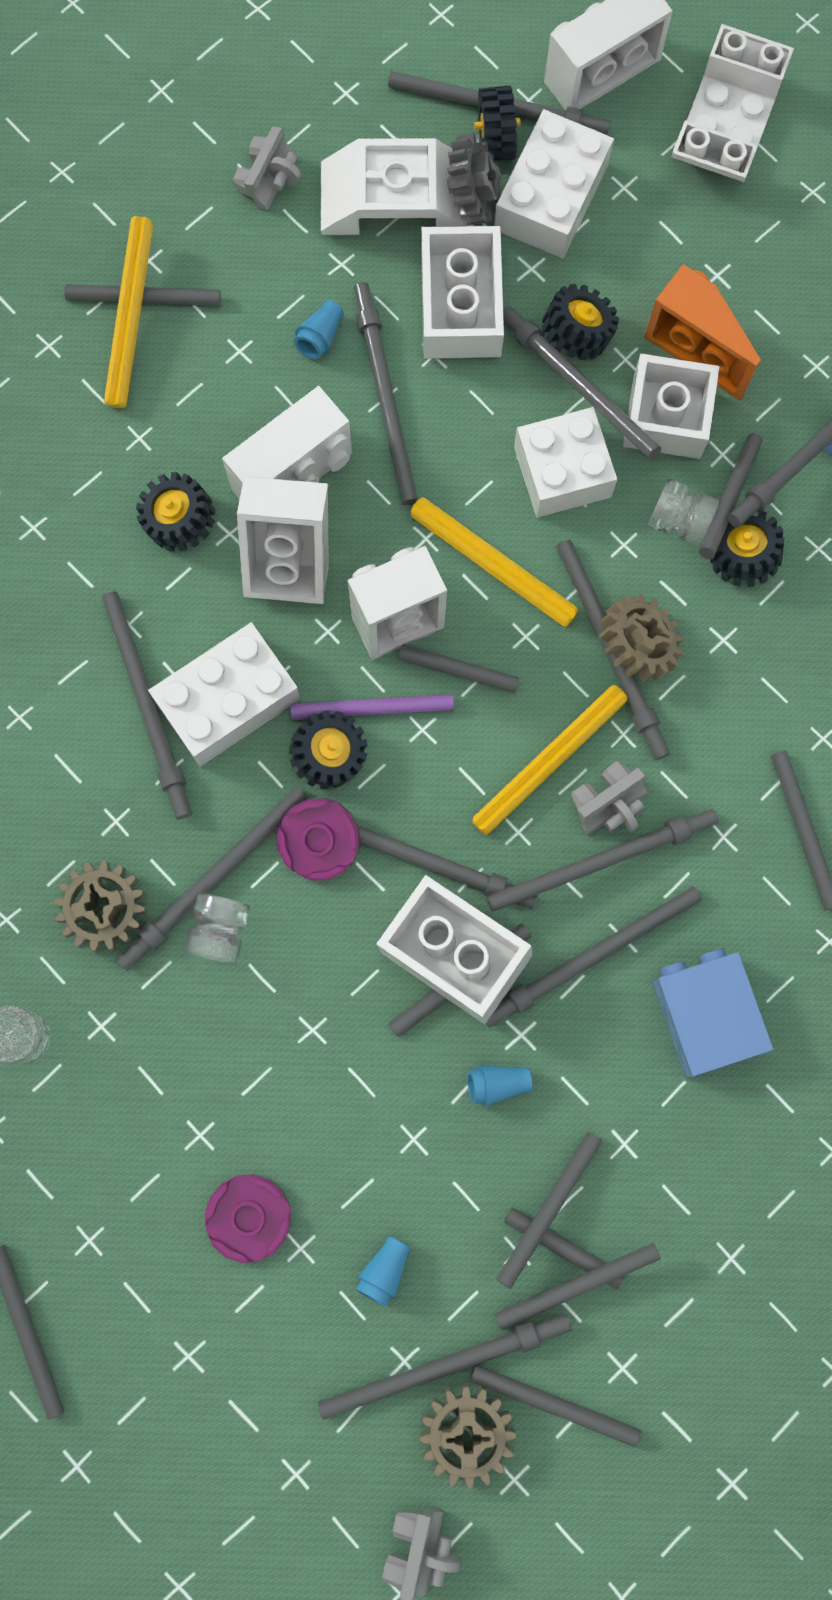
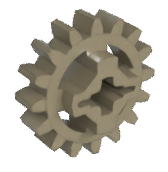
[599,594,684,682]
[53,860,147,953]
[419,1383,516,1489]

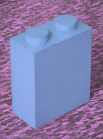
[652,948,774,1077]

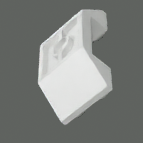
[671,24,794,182]
[321,138,474,235]

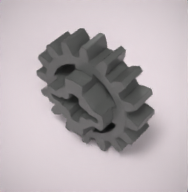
[447,133,501,225]

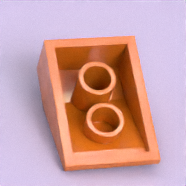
[644,264,761,401]

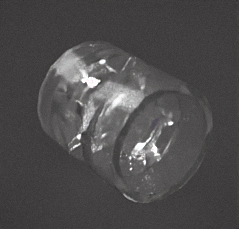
[648,478,721,547]
[184,894,251,964]
[0,1006,50,1064]

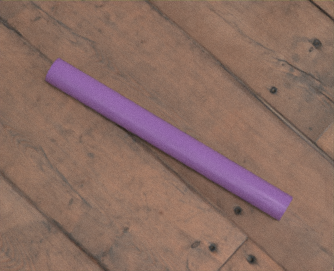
[291,694,454,720]

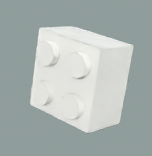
[623,353,719,459]
[514,407,617,518]

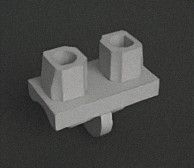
[233,126,301,210]
[571,761,648,836]
[382,1507,461,1600]

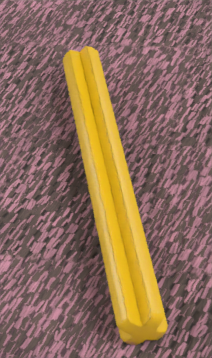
[104,216,153,409]
[410,497,578,627]
[472,685,628,835]

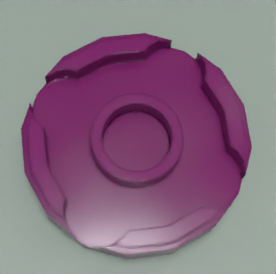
[277,798,360,881]
[205,1174,291,1263]

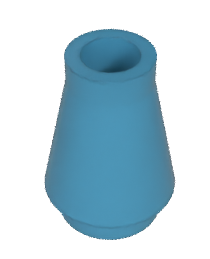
[294,300,344,360]
[467,1064,532,1107]
[355,1236,411,1307]

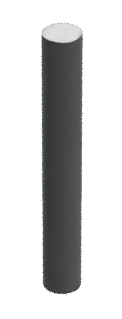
[399,644,519,693]
[504,1207,625,1290]

